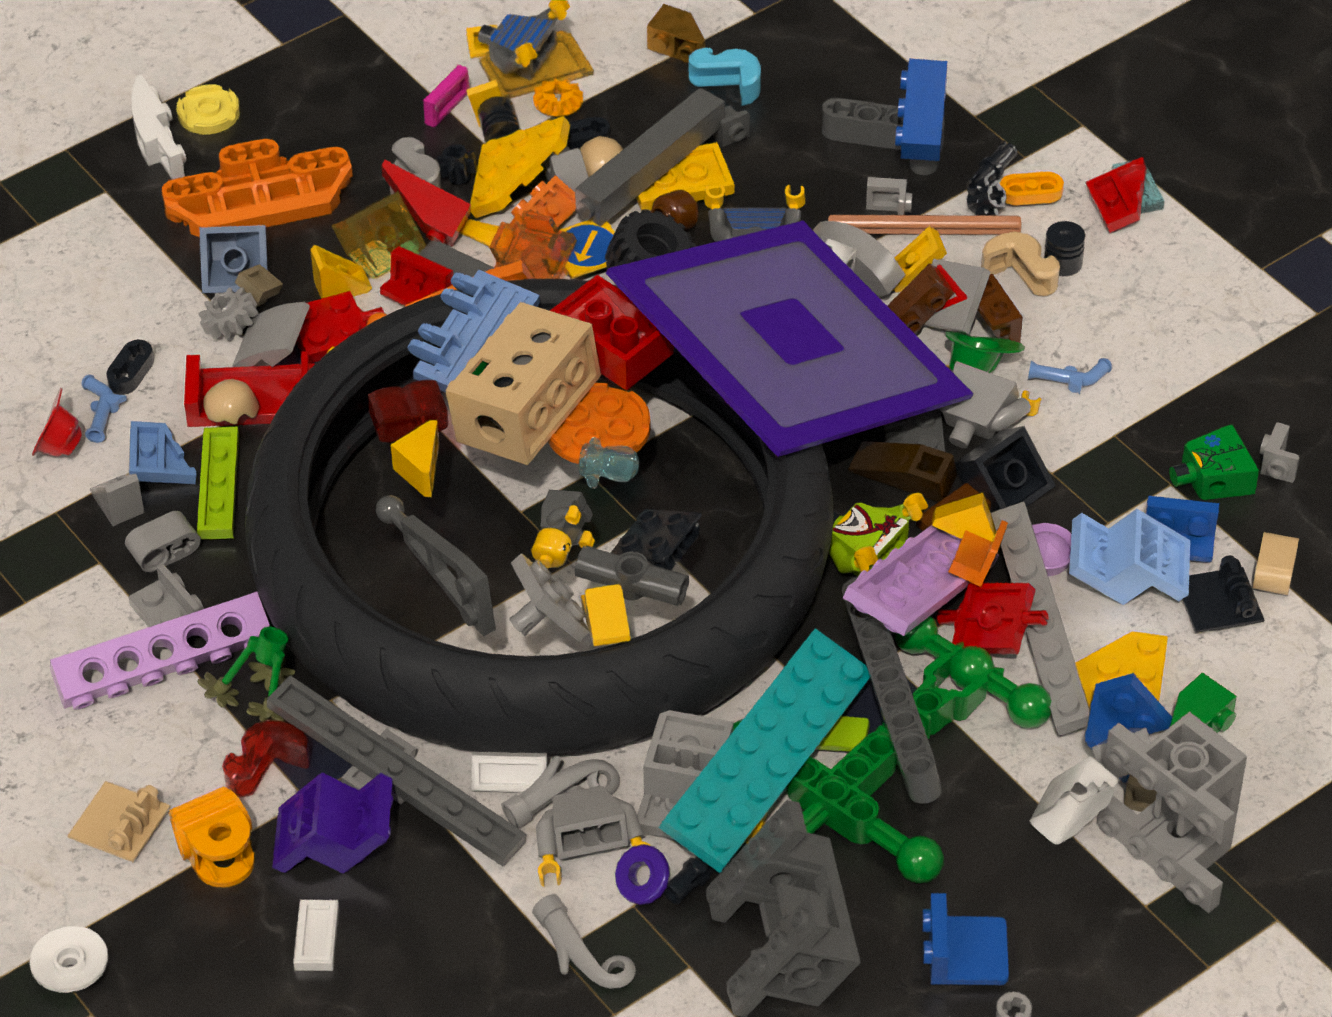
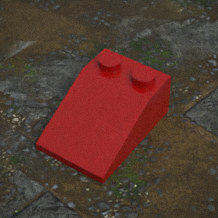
[550,275,674,391]

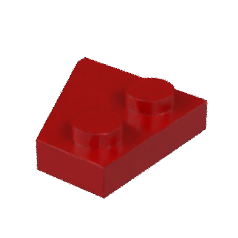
[1085,157,1147,233]

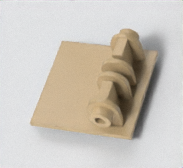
[67,781,170,862]

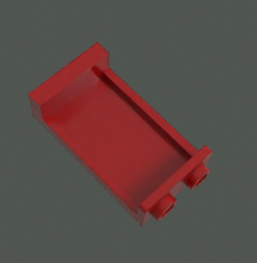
[184,351,316,427]

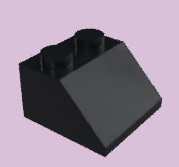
[955,426,1056,512]

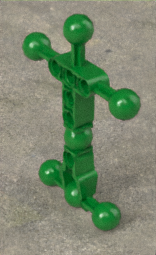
[734,615,1052,883]

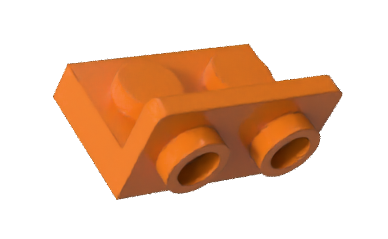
[508,175,576,244]

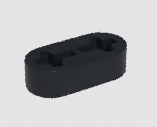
[566,117,611,150]
[106,339,154,395]

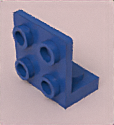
[1085,673,1172,783]

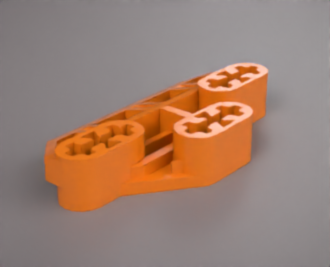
[162,139,353,238]

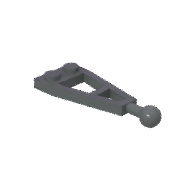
[376,495,496,636]

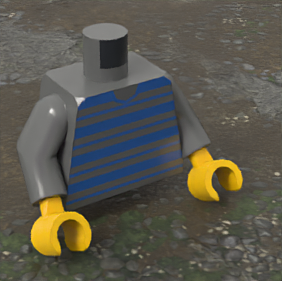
[478,0,570,81]
[704,185,805,242]

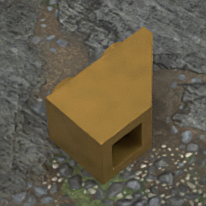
[647,4,705,63]

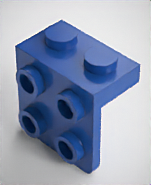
[922,893,1009,985]

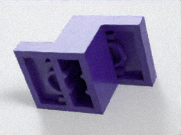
[272,772,393,874]

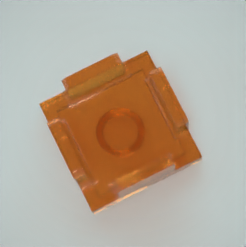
[490,211,577,279]

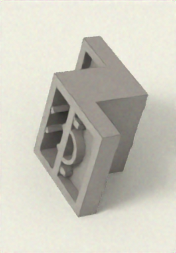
[637,710,734,839]

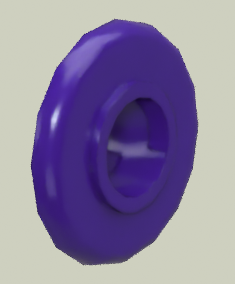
[615,844,670,905]

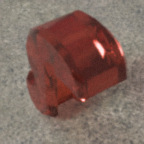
[222,720,310,798]

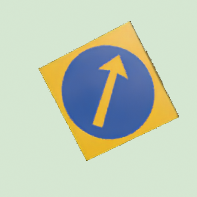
[544,220,615,279]

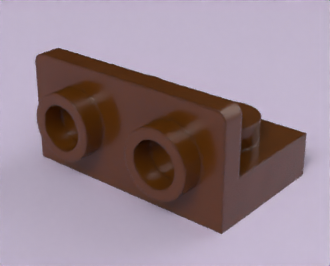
[887,263,955,334]
[978,274,1023,343]

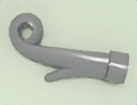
[501,755,620,828]
[532,894,636,988]

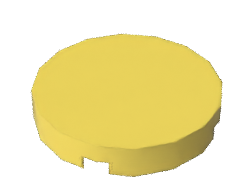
[177,84,240,135]

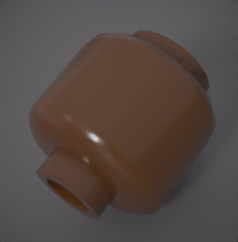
[651,190,699,231]

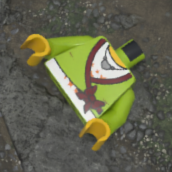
[829,493,928,576]

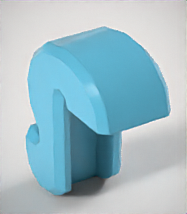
[689,48,761,105]

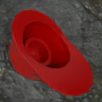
[32,388,82,457]

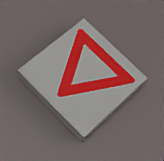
[924,259,991,334]

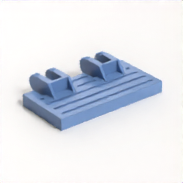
[407,269,540,393]

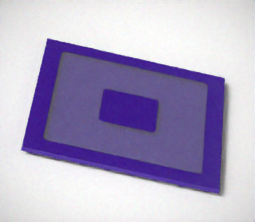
[606,221,974,457]

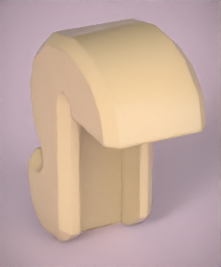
[981,232,1060,296]

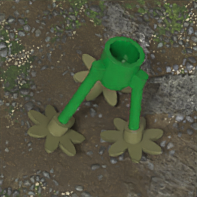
[197,627,295,723]

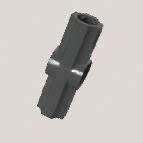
[575,546,689,606]

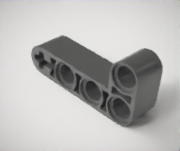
[822,98,945,175]

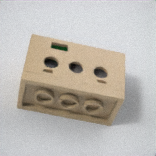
[446,302,601,465]

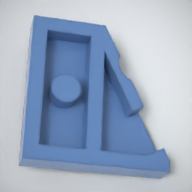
[129,421,196,484]

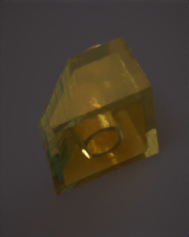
[331,192,426,279]

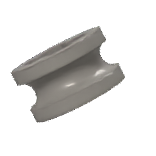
[996,992,1032,1017]

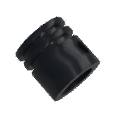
[478,96,521,143]
[1044,221,1086,277]

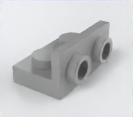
[128,564,204,649]

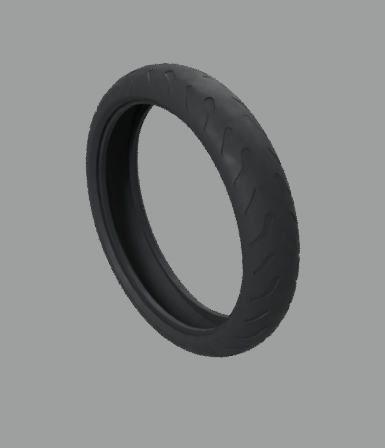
[245,279,834,756]

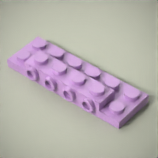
[843,525,999,636]

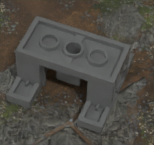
[706,800,861,1017]

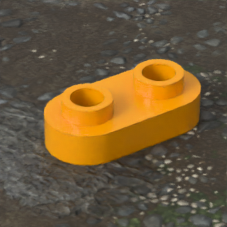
[1000,172,1064,206]

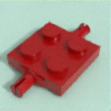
[295,291,384,363]
[937,583,1049,654]

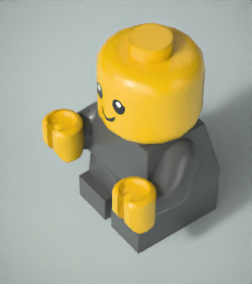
[531,489,595,568]

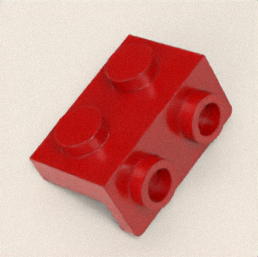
[380,246,453,305]

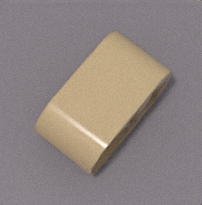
[1253,532,1299,595]

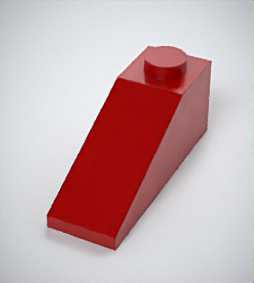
[382,160,471,247]

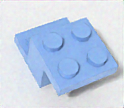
[1069,509,1190,605]

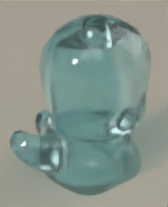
[579,437,639,489]

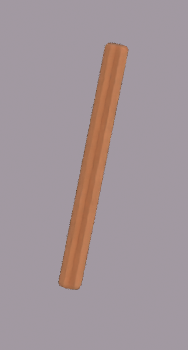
[828,215,1022,235]

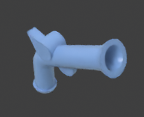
[1028,358,1112,394]
[81,374,127,443]

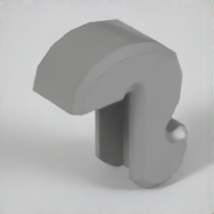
[390,137,442,210]

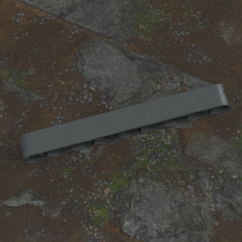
[842,577,942,804]

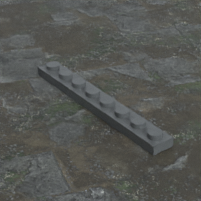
[267,675,526,867]

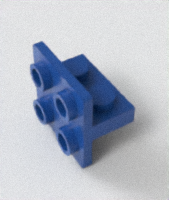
[1146,496,1219,562]

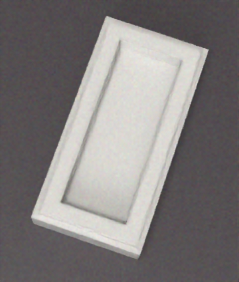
[472,752,547,792]
[294,900,339,971]

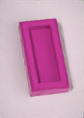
[423,64,469,127]

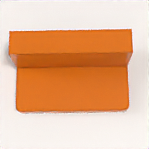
[948,520,1008,587]

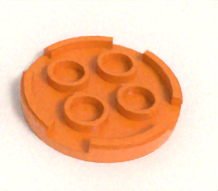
[548,383,651,466]

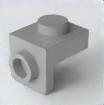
[866,177,912,215]
[1260,422,1299,483]

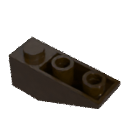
[848,441,957,502]

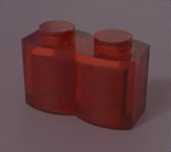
[368,380,448,442]

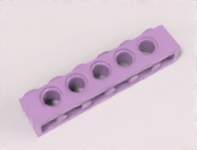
[50,592,270,710]

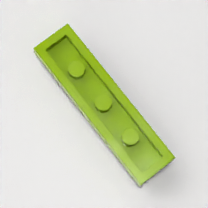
[197,427,239,539]

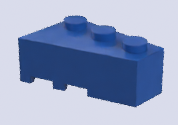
[895,58,948,161]

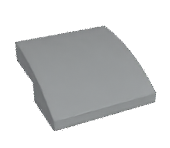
[232,302,310,367]

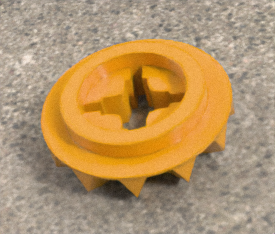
[533,77,583,116]

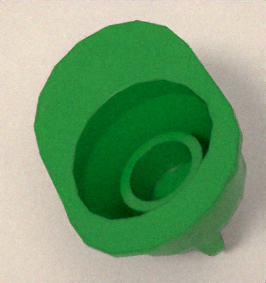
[945,331,1025,373]

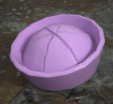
[1032,523,1072,577]

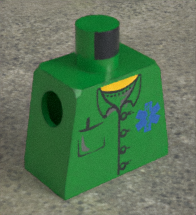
[1169,424,1259,500]

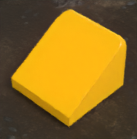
[466,24,497,59]

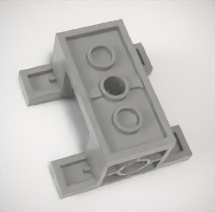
[1097,712,1247,913]

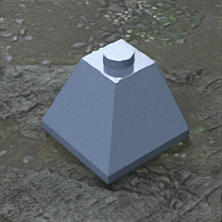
[199,225,268,293]

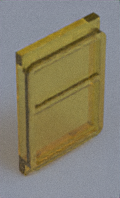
[479,31,594,99]

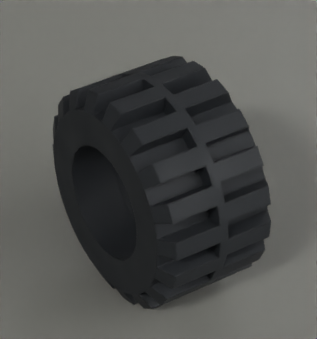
[605,210,695,269]

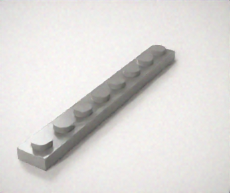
[991,502,1090,736]

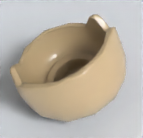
[580,136,623,177]
[203,379,260,425]

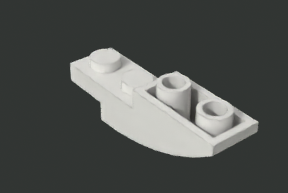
[131,74,186,179]

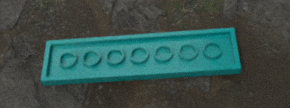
[658,628,870,873]

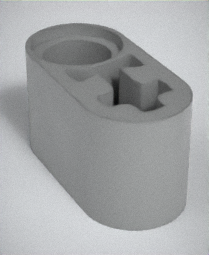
[125,511,201,572]

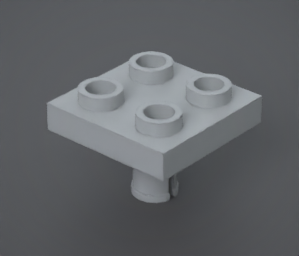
[510,553,590,642]

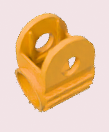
[169,786,255,887]

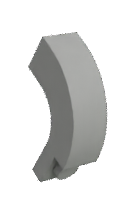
[813,221,905,297]

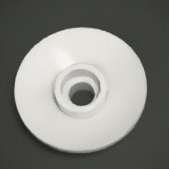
[30,926,108,992]

